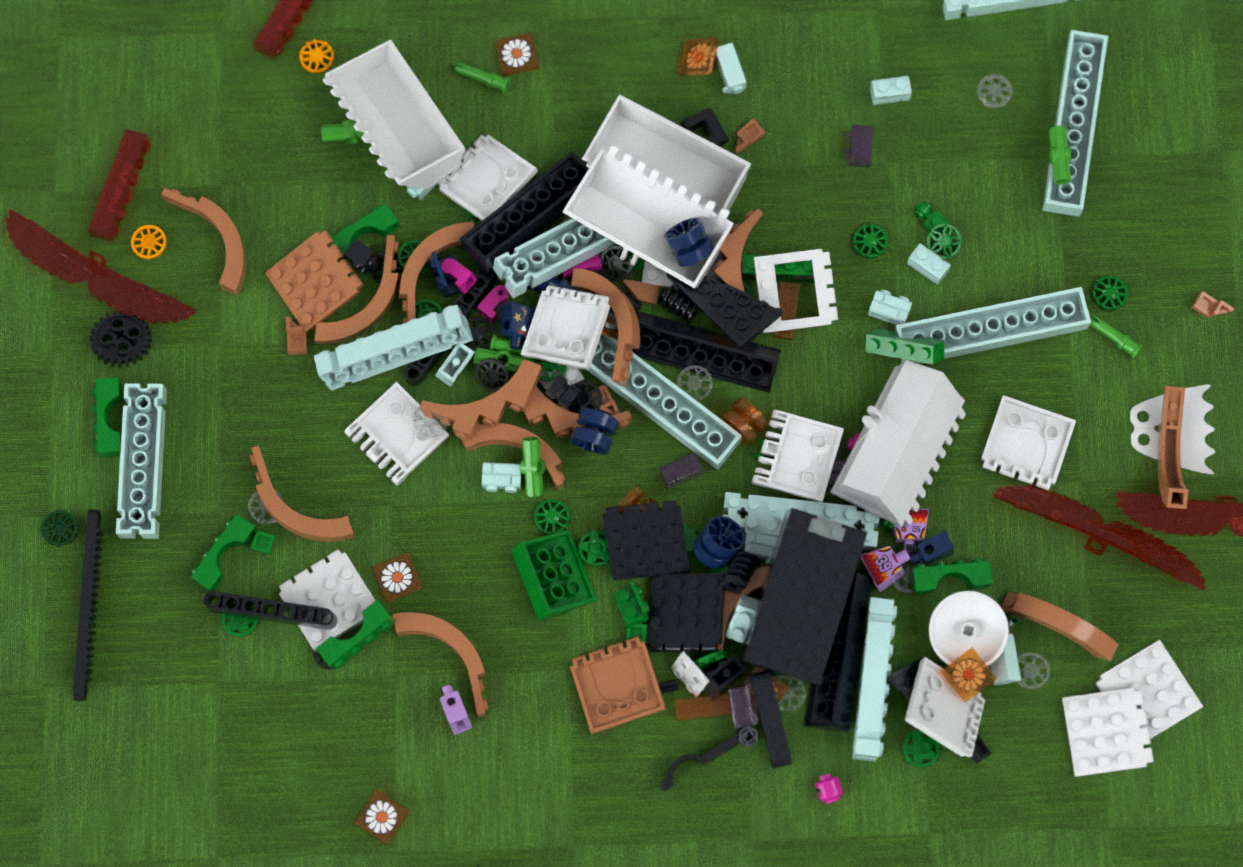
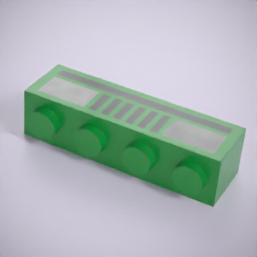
[741,255,815,282]

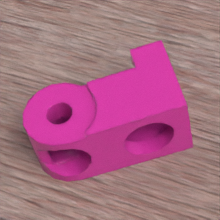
[441,258,477,294]
[477,285,509,324]

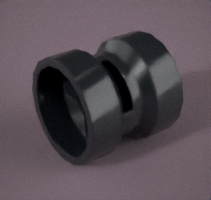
[735,725,758,746]

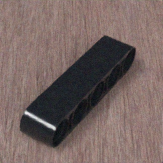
[750,670,792,769]

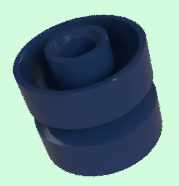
[664,217,714,267]
[570,408,619,455]
[694,516,745,569]

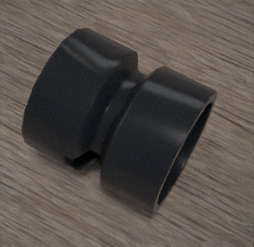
[545,374,580,410]

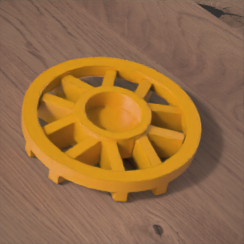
[299,39,334,73]
[131,225,167,260]

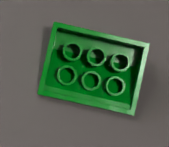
[511,530,597,621]

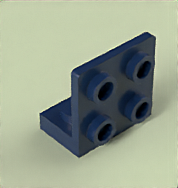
[429,251,461,298]

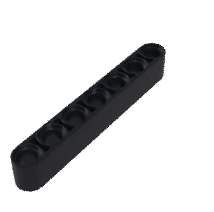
[204,591,338,630]

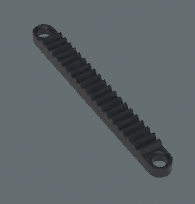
[73,509,104,701]

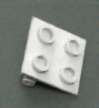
[671,651,709,697]

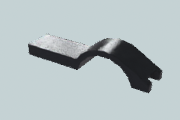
[661,735,739,792]

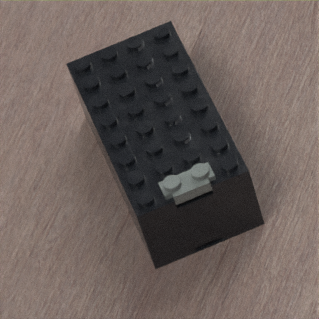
[739,508,868,685]

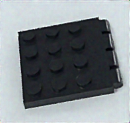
[603,500,690,580]
[646,573,725,652]

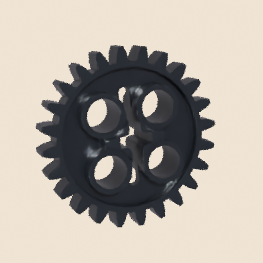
[89,310,152,368]

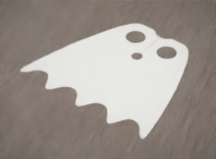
[1130,384,1215,474]

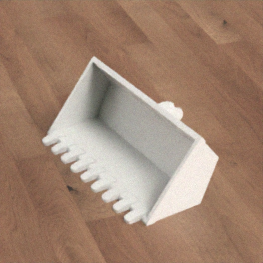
[323,40,465,189]
[582,94,751,214]
[563,145,734,288]
[830,360,965,527]

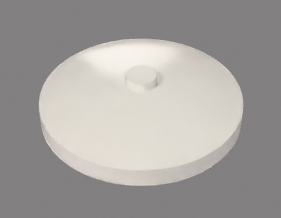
[929,591,1009,667]

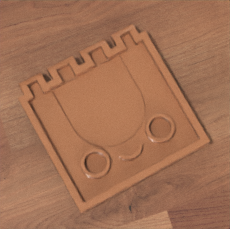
[265,230,363,333]
[570,636,667,735]

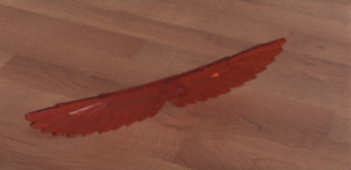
[5,209,196,324]
[993,484,1206,591]
[1116,492,1243,537]

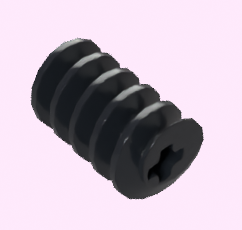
[657,285,699,324]
[722,551,760,594]

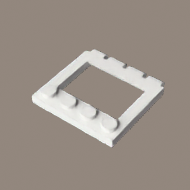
[753,249,838,333]

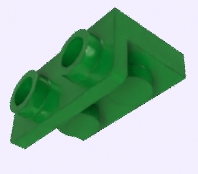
[612,580,650,628]

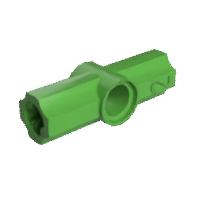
[321,120,365,144]
[1049,126,1071,185]
[473,348,532,373]
[520,436,545,497]

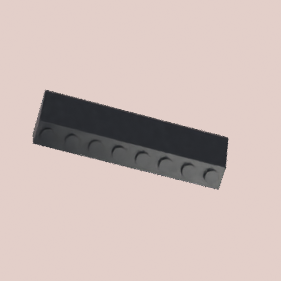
[460,152,589,273]
[632,310,781,393]
[804,573,872,732]

